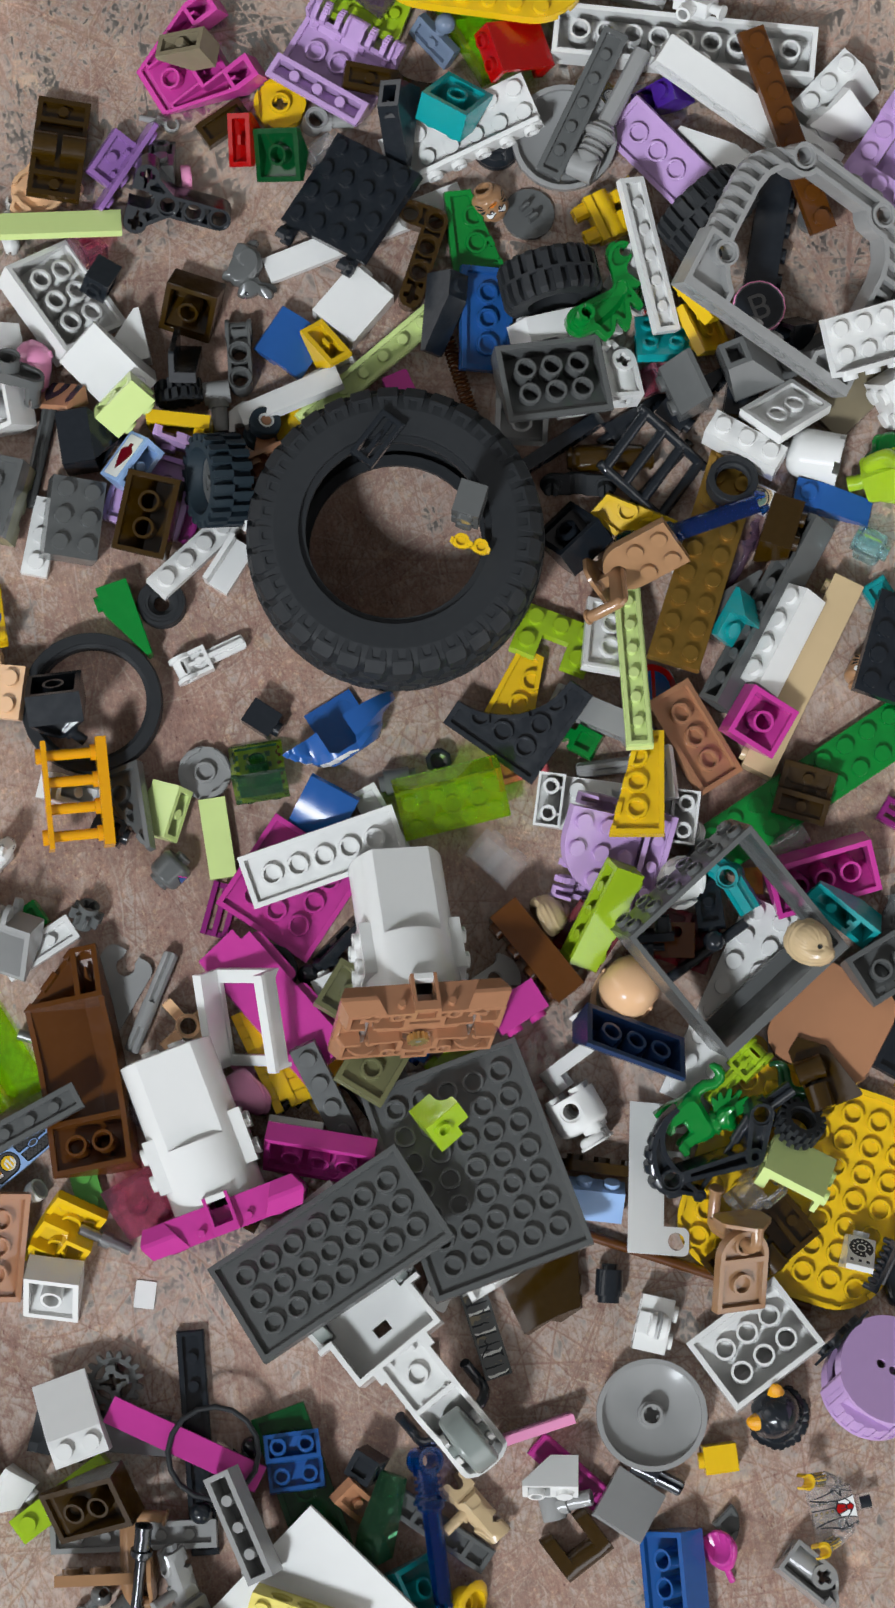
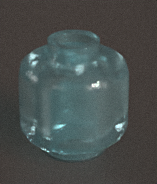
[849,526,891,566]

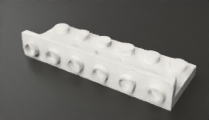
[378,72,545,192]
[819,299,895,382]

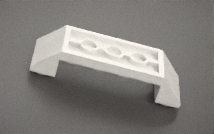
[533,771,701,846]

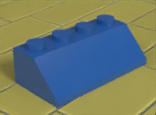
[640,1527,710,1608]

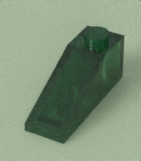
[355,1470,407,1566]

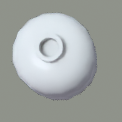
[784,428,847,486]

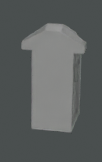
[772,1539,839,1608]

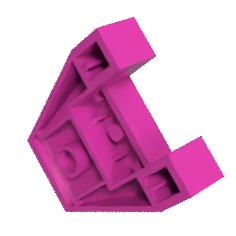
[136,0,269,116]

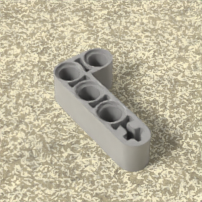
[549,683,655,747]

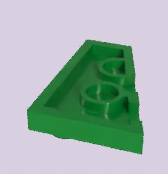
[443,189,504,272]

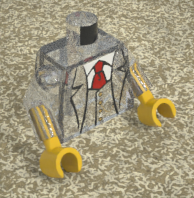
[796,1471,872,1560]

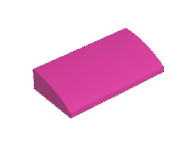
[263,1121,378,1182]

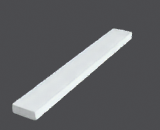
[262,182,460,285]

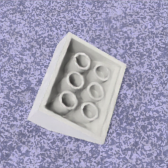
[0,239,126,367]
[686,1277,826,1414]

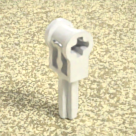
[168,635,247,687]

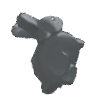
[222,239,277,299]

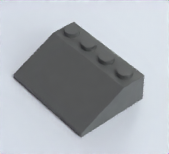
[490,334,614,423]

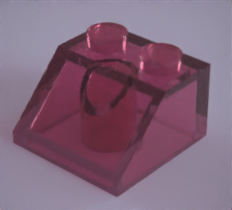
[100,1166,174,1241]

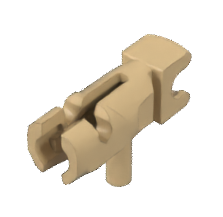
[439,1471,511,1545]

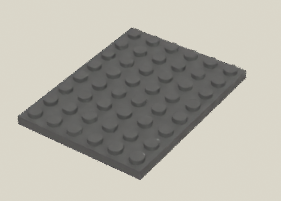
[360,1037,594,1304]

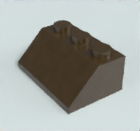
[111,468,186,561]

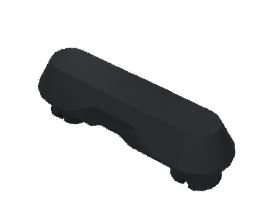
[540,471,617,498]

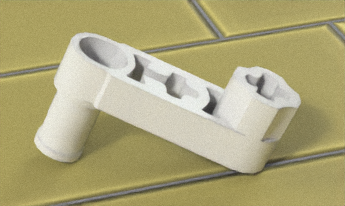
[539,1008,595,1097]

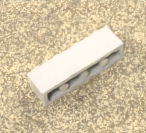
[740,583,826,697]

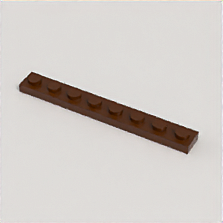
[736,24,837,236]

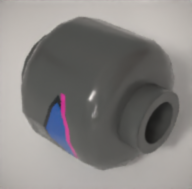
[150,850,191,890]

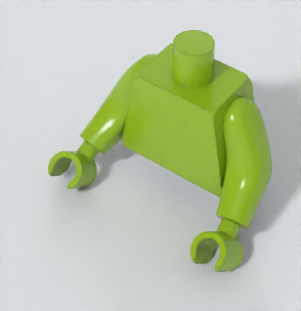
[846,447,895,504]

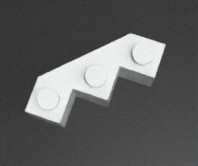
[507,306,623,344]

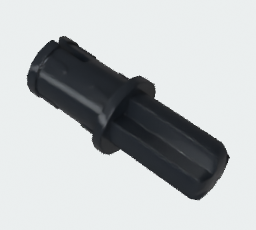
[630,1468,685,1496]

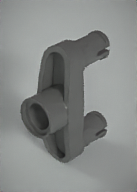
[0,348,45,409]

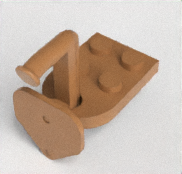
[582,517,690,625]
[707,1183,771,1315]
[54,1509,169,1608]

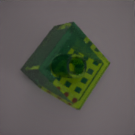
[228,739,290,805]

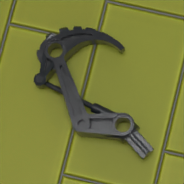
[643,1081,796,1202]

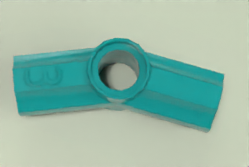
[706,857,762,917]

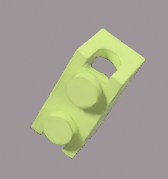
[94,371,155,438]
[147,779,193,844]

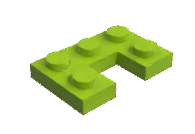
[329,0,412,43]
[508,603,587,679]

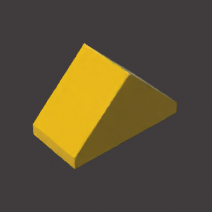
[300,319,352,368]

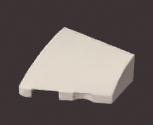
[806,87,874,142]

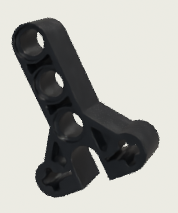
[123,153,232,234]

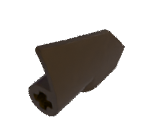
[788,1037,862,1113]

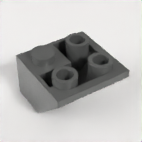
[715,336,785,402]

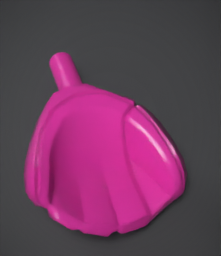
[703,1530,738,1583]

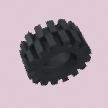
[154,377,204,409]
[772,1097,827,1151]

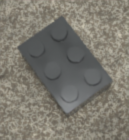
[39,474,107,566]

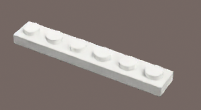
[616,176,681,335]

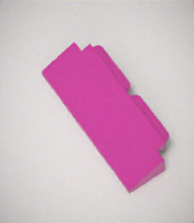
[199,929,336,1085]

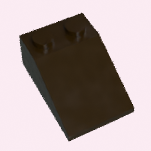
[38,1460,145,1544]

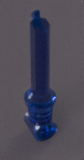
[613,491,770,543]
[406,1446,453,1608]

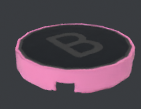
[733,280,786,330]

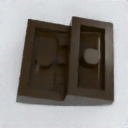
[771,757,838,827]

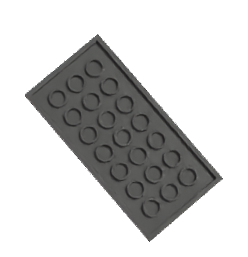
[207,1144,455,1365]

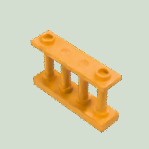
[34,735,116,853]

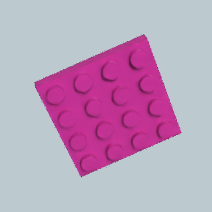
[216,813,352,964]

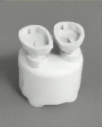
[544,1079,614,1153]

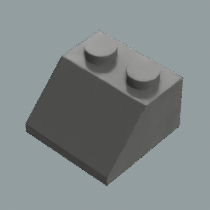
[655,348,713,422]

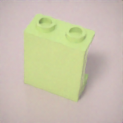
[754,1134,837,1213]

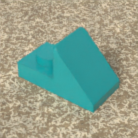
[711,586,760,647]

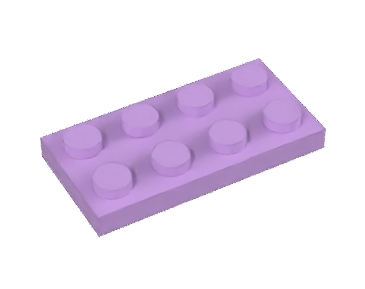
[616,95,713,204]

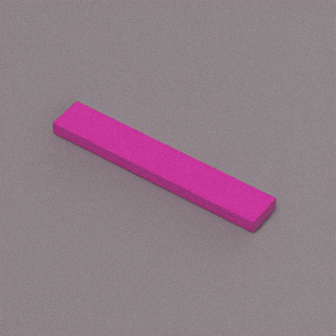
[103,1396,266,1493]

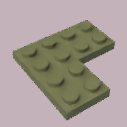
[313,957,410,1108]

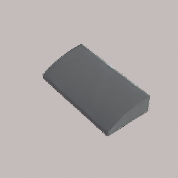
[840,930,895,1007]

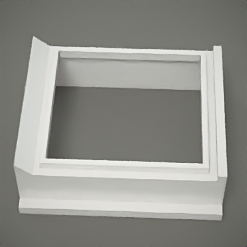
[192,968,292,1074]

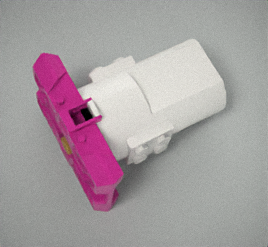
[120,1036,308,1261]

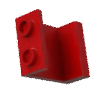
[474,21,555,83]

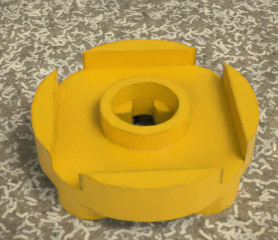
[254,79,306,128]

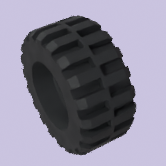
[657,163,759,261]
[496,242,603,319]

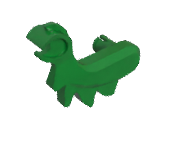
[564,241,644,342]

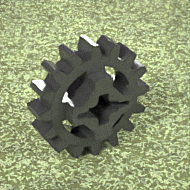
[87,1351,144,1411]

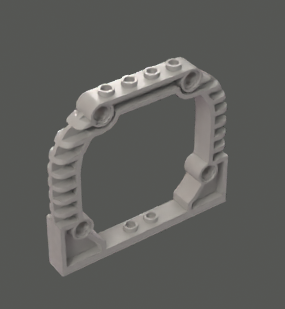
[671,141,895,398]

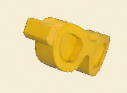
[450,533,491,556]

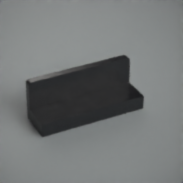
[168,326,202,383]

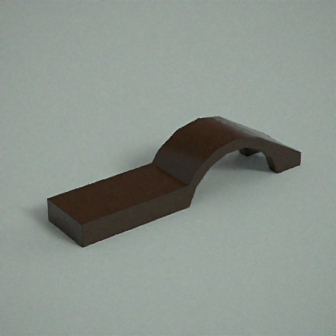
[341,60,432,101]

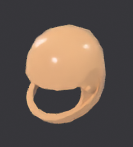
[590,955,660,1021]

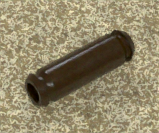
[566,444,654,471]

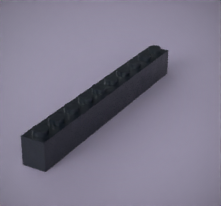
[722,173,795,423]

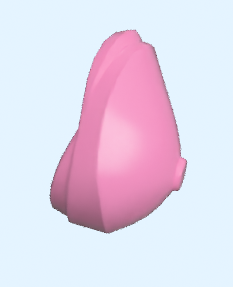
[17,339,53,392]
[226,1069,272,1116]

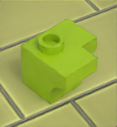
[408,1093,468,1152]

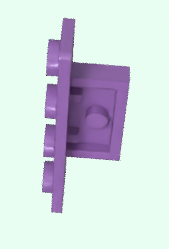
[84,121,159,211]

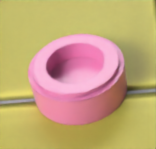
[180,165,192,190]

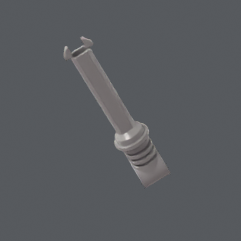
[565,39,656,185]

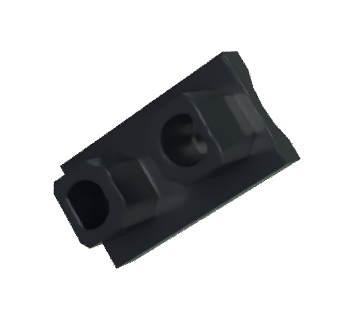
[637,914,675,959]

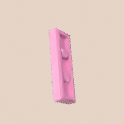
[502,1411,576,1446]

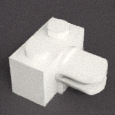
[630,1292,679,1355]

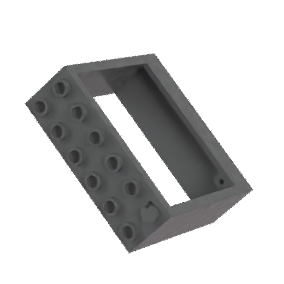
[610,819,849,1059]

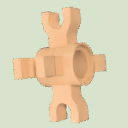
[159,998,202,1050]

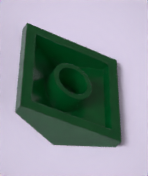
[253,127,309,182]

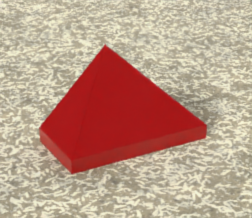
[227,112,261,167]

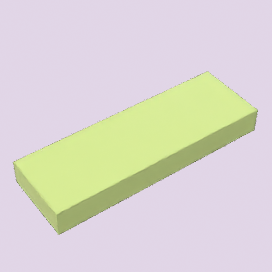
[198,796,237,881]

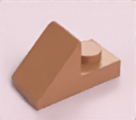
[329,1477,382,1527]

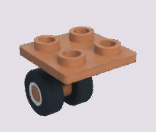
[243,407,281,480]

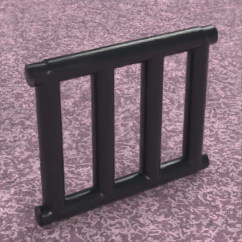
[596,404,707,516]

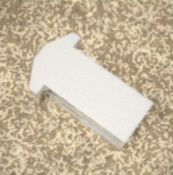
[600,339,645,408]

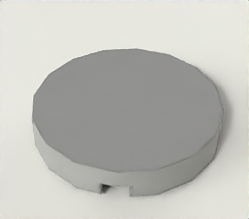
[178,746,232,800]

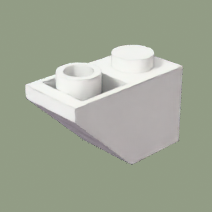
[522,1455,579,1501]

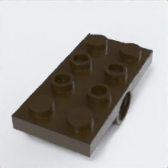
[26,96,91,204]
[700,1190,820,1278]

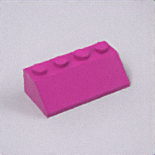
[763,831,883,920]

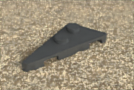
[109,760,156,852]

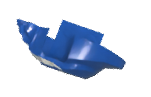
[283,689,395,768]

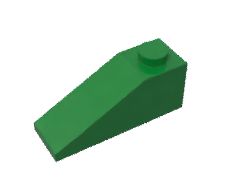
[93,578,154,659]

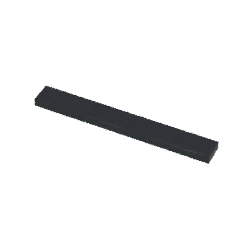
[176,1329,220,1557]

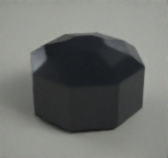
[425,748,452,775]

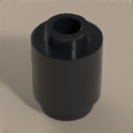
[595,1263,623,1304]

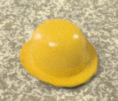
[447,1580,488,1608]

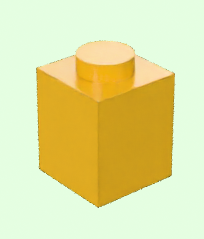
[697,1440,740,1476]

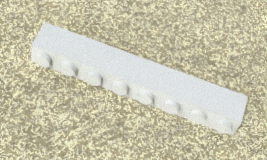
[649,34,845,162]

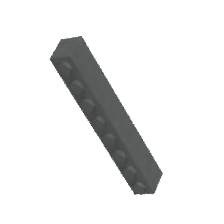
[699,511,835,714]

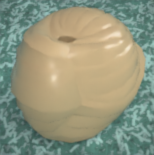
[530,894,570,936]
[783,918,835,967]

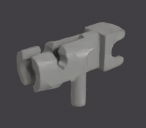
[150,1542,211,1608]

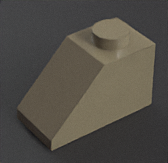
[155,26,220,71]

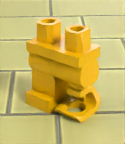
[570,175,630,246]

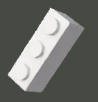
[701,409,788,481]

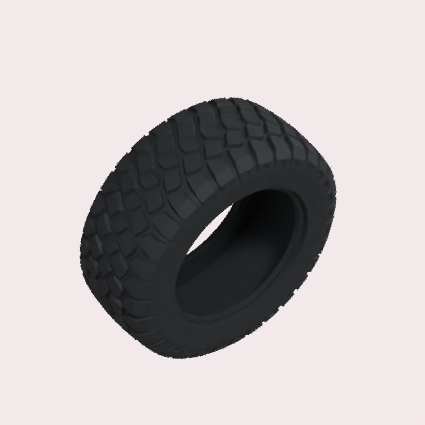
[246,387,545,692]

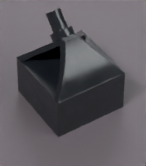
[54,407,128,476]
[24,670,88,745]

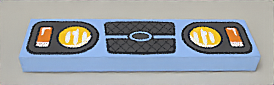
[0,1129,49,1189]

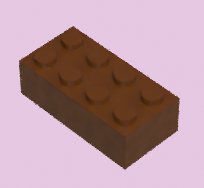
[488,897,585,1006]

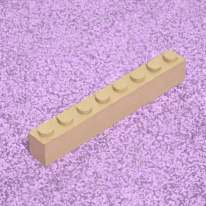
[738,573,864,781]

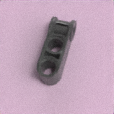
[224,318,254,397]

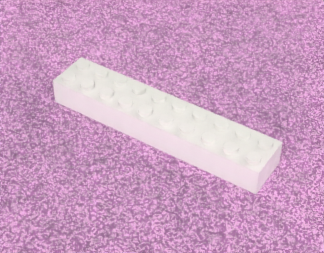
[551,3,819,89]

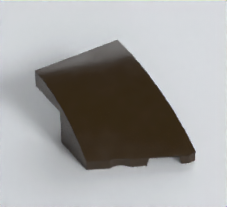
[501,1250,583,1335]

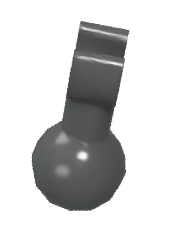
[76,1586,112,1608]

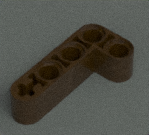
[398,200,448,312]

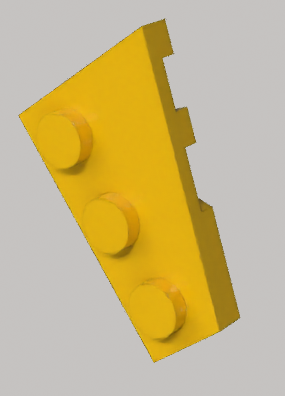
[590,492,686,540]
[484,653,544,714]

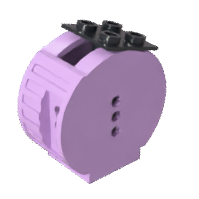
[814,1311,895,1441]

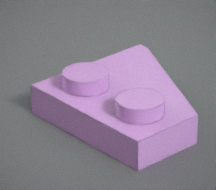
[152,423,192,456]

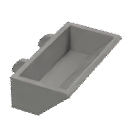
[0,897,44,982]

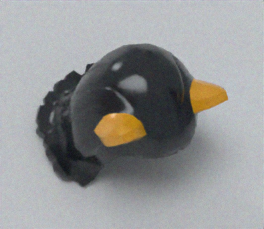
[746,1383,810,1451]

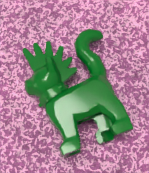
[652,1062,749,1158]

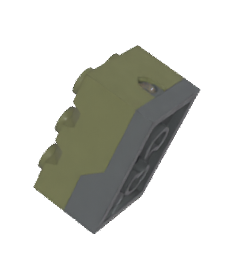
[0,454,36,548]

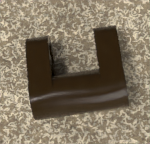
[538,1508,614,1583]

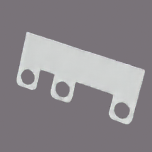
[627,1101,690,1257]

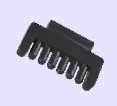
[862,1237,895,1294]

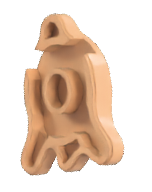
[10,155,84,213]

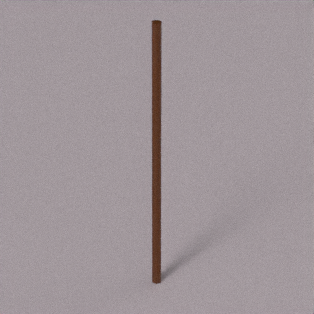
[589,1230,812,1312]

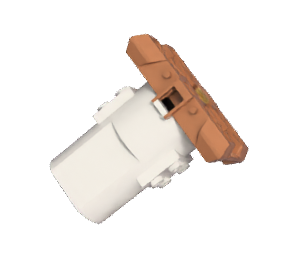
[328,846,512,1060]

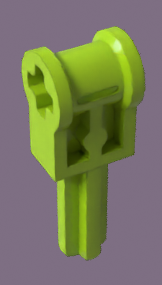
[703,1036,774,1105]

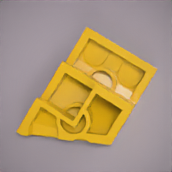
[25,1190,109,1261]

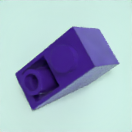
[631,77,695,116]

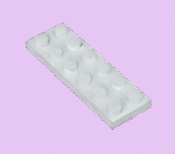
[237,804,406,909]

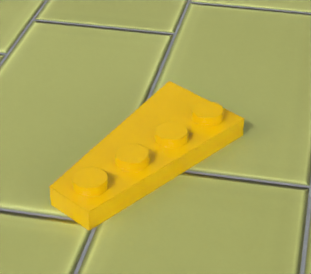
[609,730,665,837]

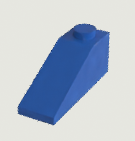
[792,477,873,527]

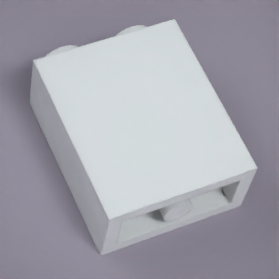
[312,265,394,350]

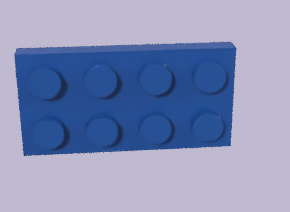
[459,264,513,374]

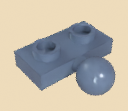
[408,12,461,70]

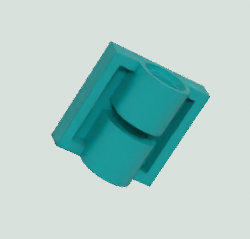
[634,316,690,362]

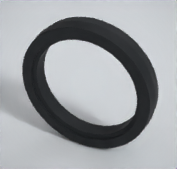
[23,633,163,774]

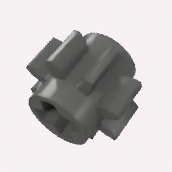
[68,898,104,932]

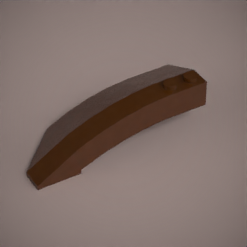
[24,943,142,1179]

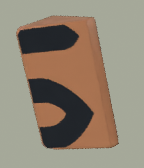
[39,382,88,410]

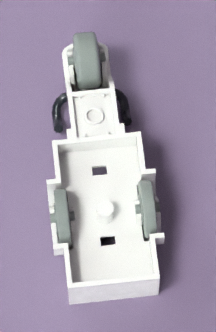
[276,1180,507,1478]

